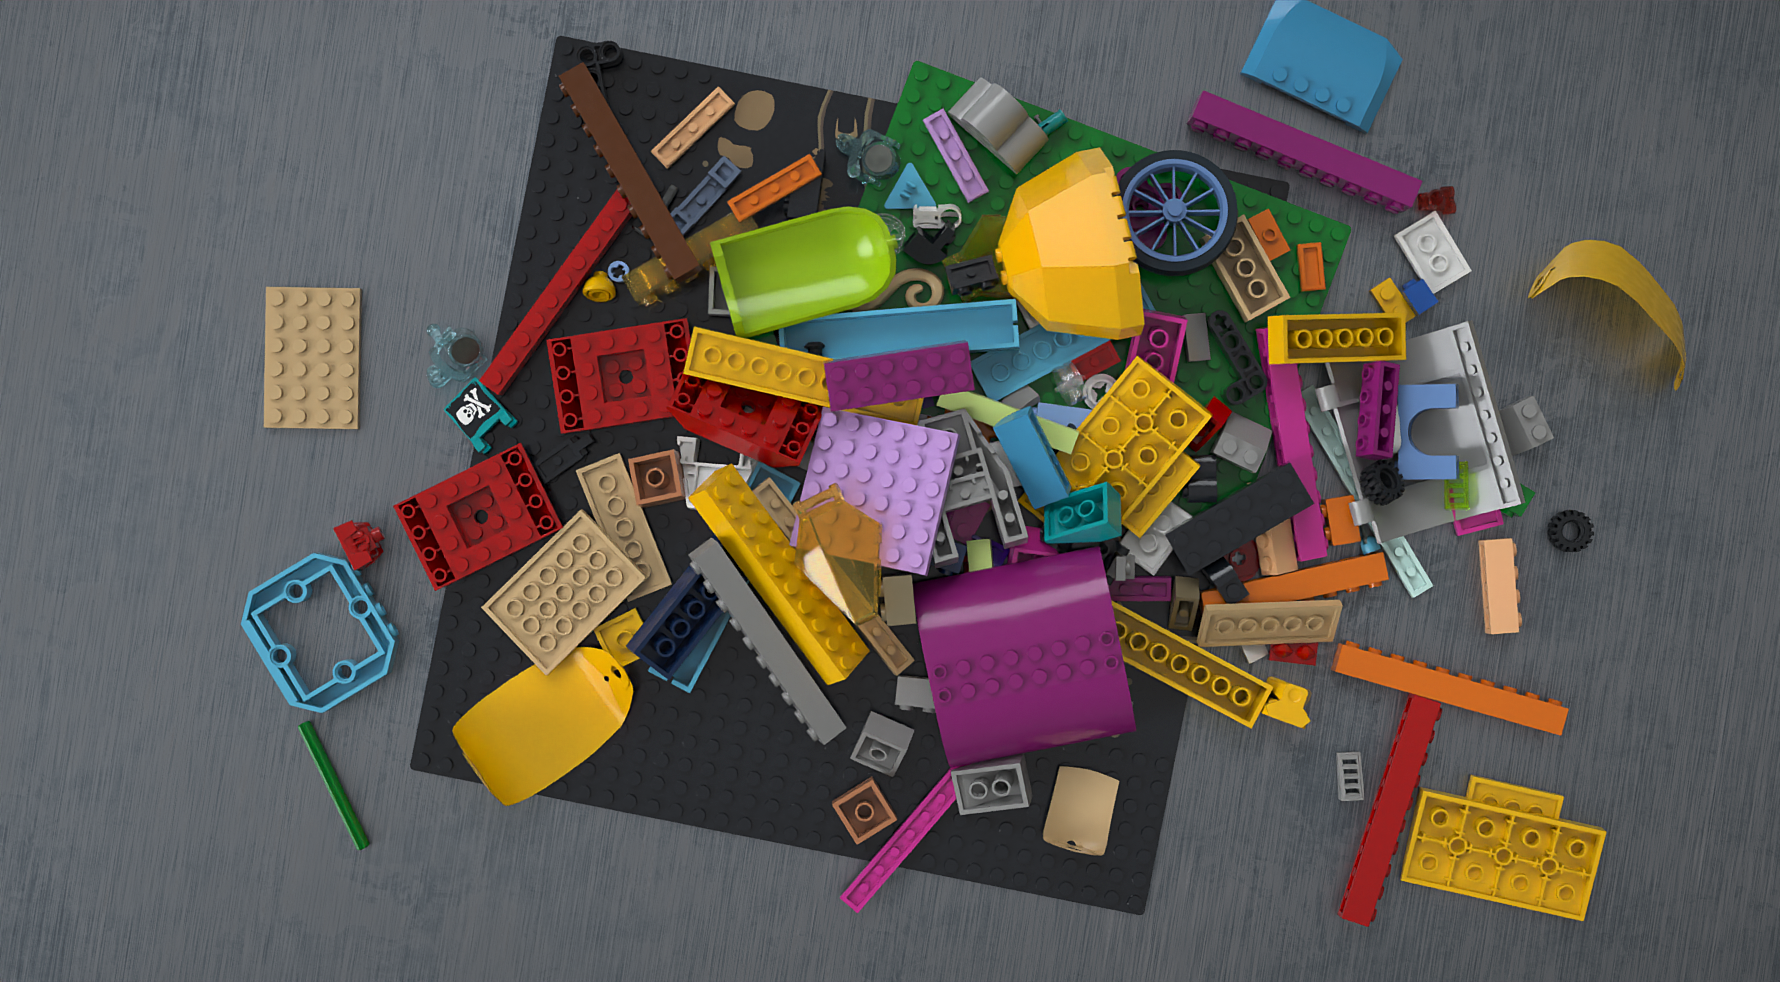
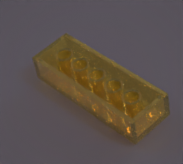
[622,212,759,306]

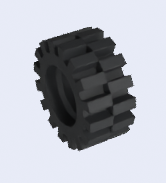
[1360,459,1405,506]
[1547,510,1594,552]

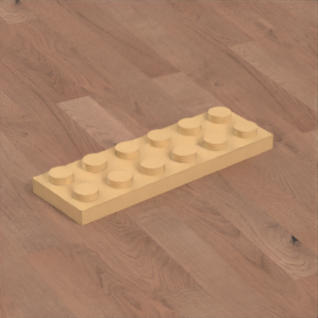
[576,453,673,602]
[1197,600,1343,647]

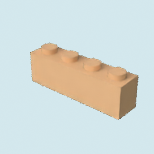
[1247,482,1298,575]
[1478,538,1522,634]

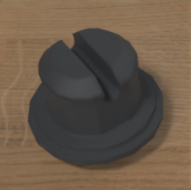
[804,342,825,356]

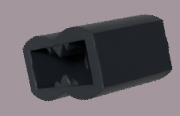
[1182,455,1217,503]

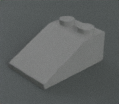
[951,753,1033,815]

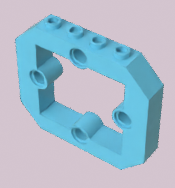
[241,552,399,713]

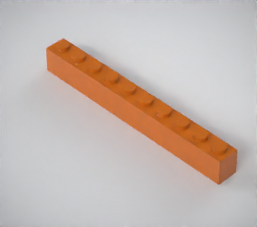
[1331,641,1569,736]

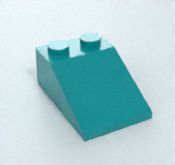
[1044,482,1122,544]

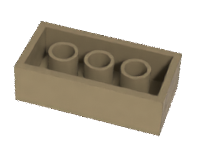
[878,572,916,626]

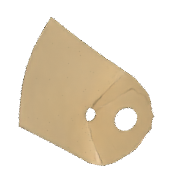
[1043,766,1119,856]

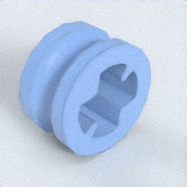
[608,261,630,283]

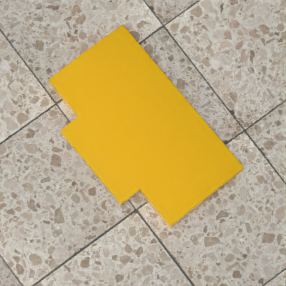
[1018,355,1213,538]
[1400,775,1607,921]

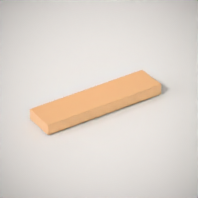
[651,86,735,169]

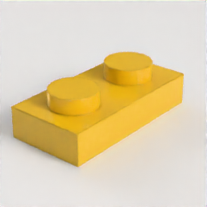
[1369,277,1415,323]

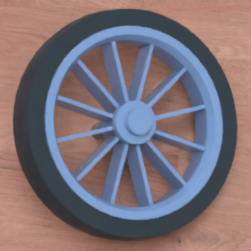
[1113,150,1238,276]

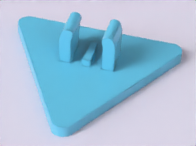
[884,163,936,209]

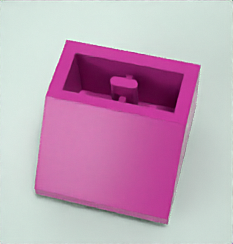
[1007,526,1059,564]

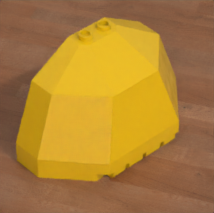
[995,147,1144,340]

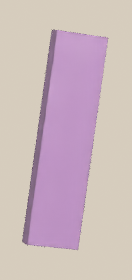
[923,108,989,203]

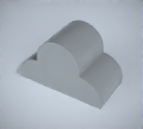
[947,77,1049,174]

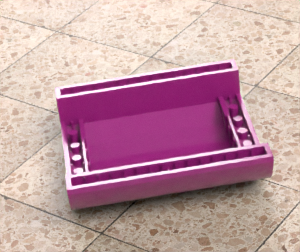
[912,546,1136,768]

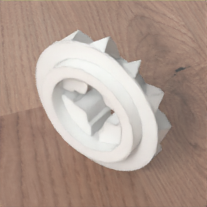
[1082,374,1116,410]

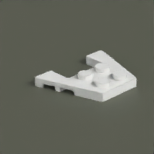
[677,436,758,509]

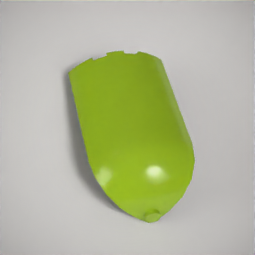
[710,206,898,338]

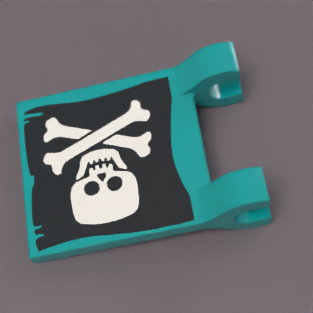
[443,377,518,455]

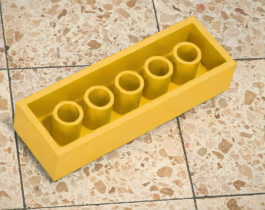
[1268,313,1406,364]

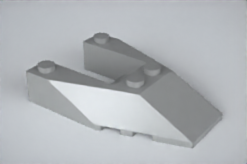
[918,408,1028,569]

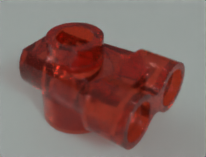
[1417,186,1456,214]

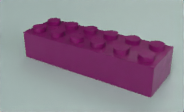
[823,340,975,412]

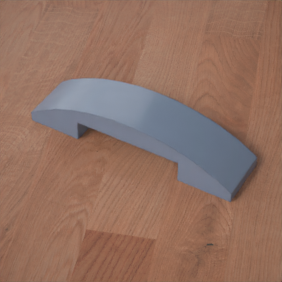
[670,156,741,236]

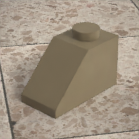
[1168,576,1200,631]

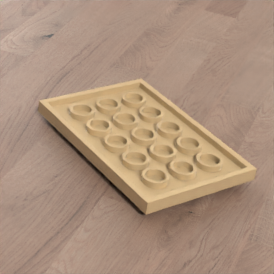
[264,287,362,429]
[481,509,648,676]

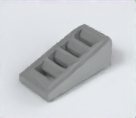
[1336,751,1364,801]

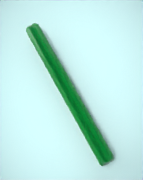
[298,721,369,851]

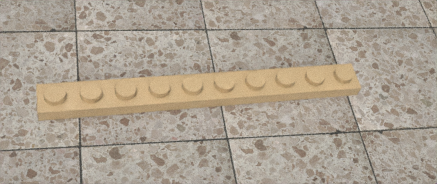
[752,477,915,676]

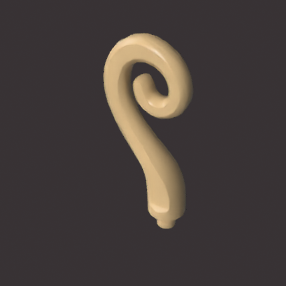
[845,268,944,312]

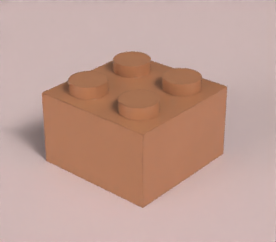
[628,449,686,508]
[832,776,897,845]

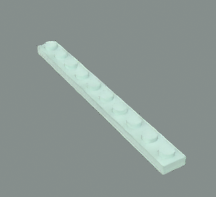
[1301,385,1433,598]

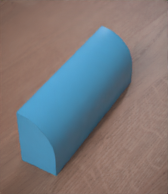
[993,406,1071,510]

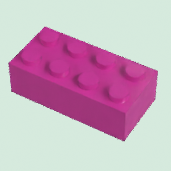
[1125,308,1188,383]

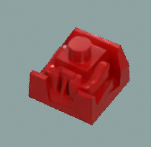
[333,520,385,571]

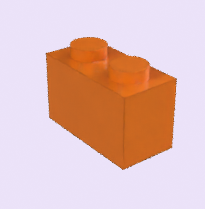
[1319,495,1361,546]

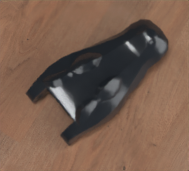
[1040,524,1130,586]

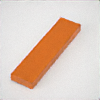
[727,154,822,223]

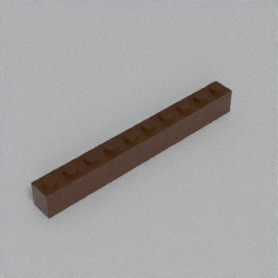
[559,62,702,284]

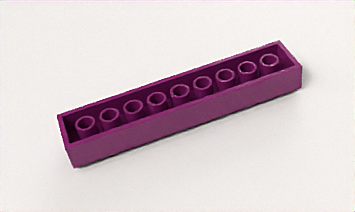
[1186,90,1423,214]

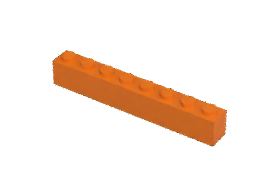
[1199,551,1389,615]

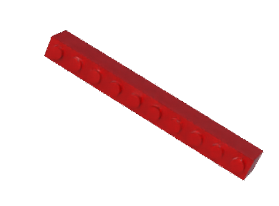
[479,189,632,396]
[1337,693,1442,927]

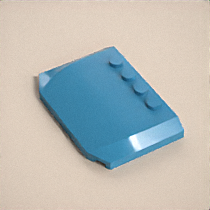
[1240,0,1403,134]

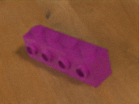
[1356,360,1400,461]

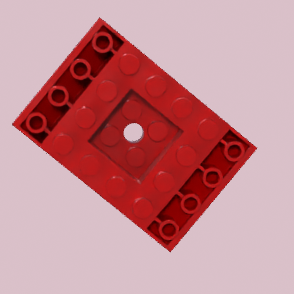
[546,318,691,434]
[666,374,825,467]
[393,443,563,591]

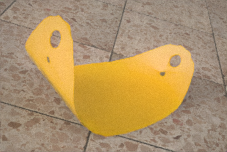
[1528,240,1686,391]
[452,647,634,806]

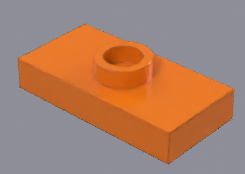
[1247,209,1290,261]

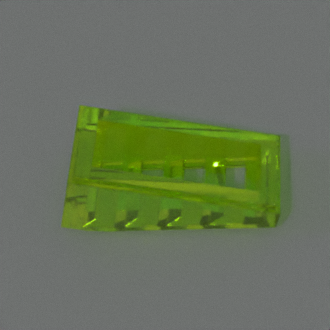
[1444,461,1470,511]

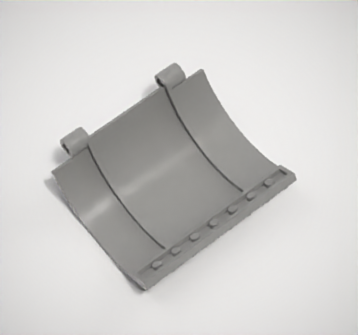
[1315,320,1526,544]

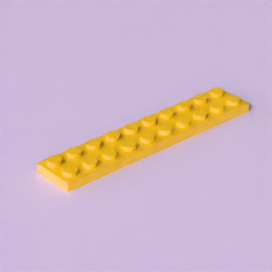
[683,326,924,425]

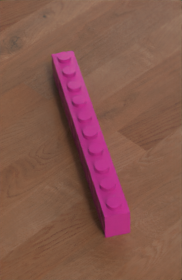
[1256,327,1329,562]

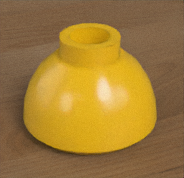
[583,271,616,302]

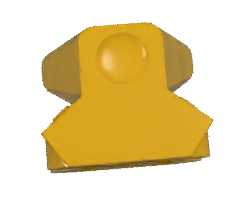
[1261,676,1312,729]

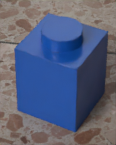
[1400,278,1438,316]

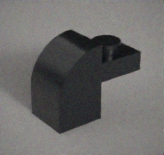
[903,220,956,264]
[1201,556,1249,604]

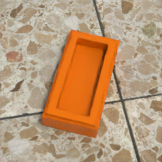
[1296,242,1326,292]

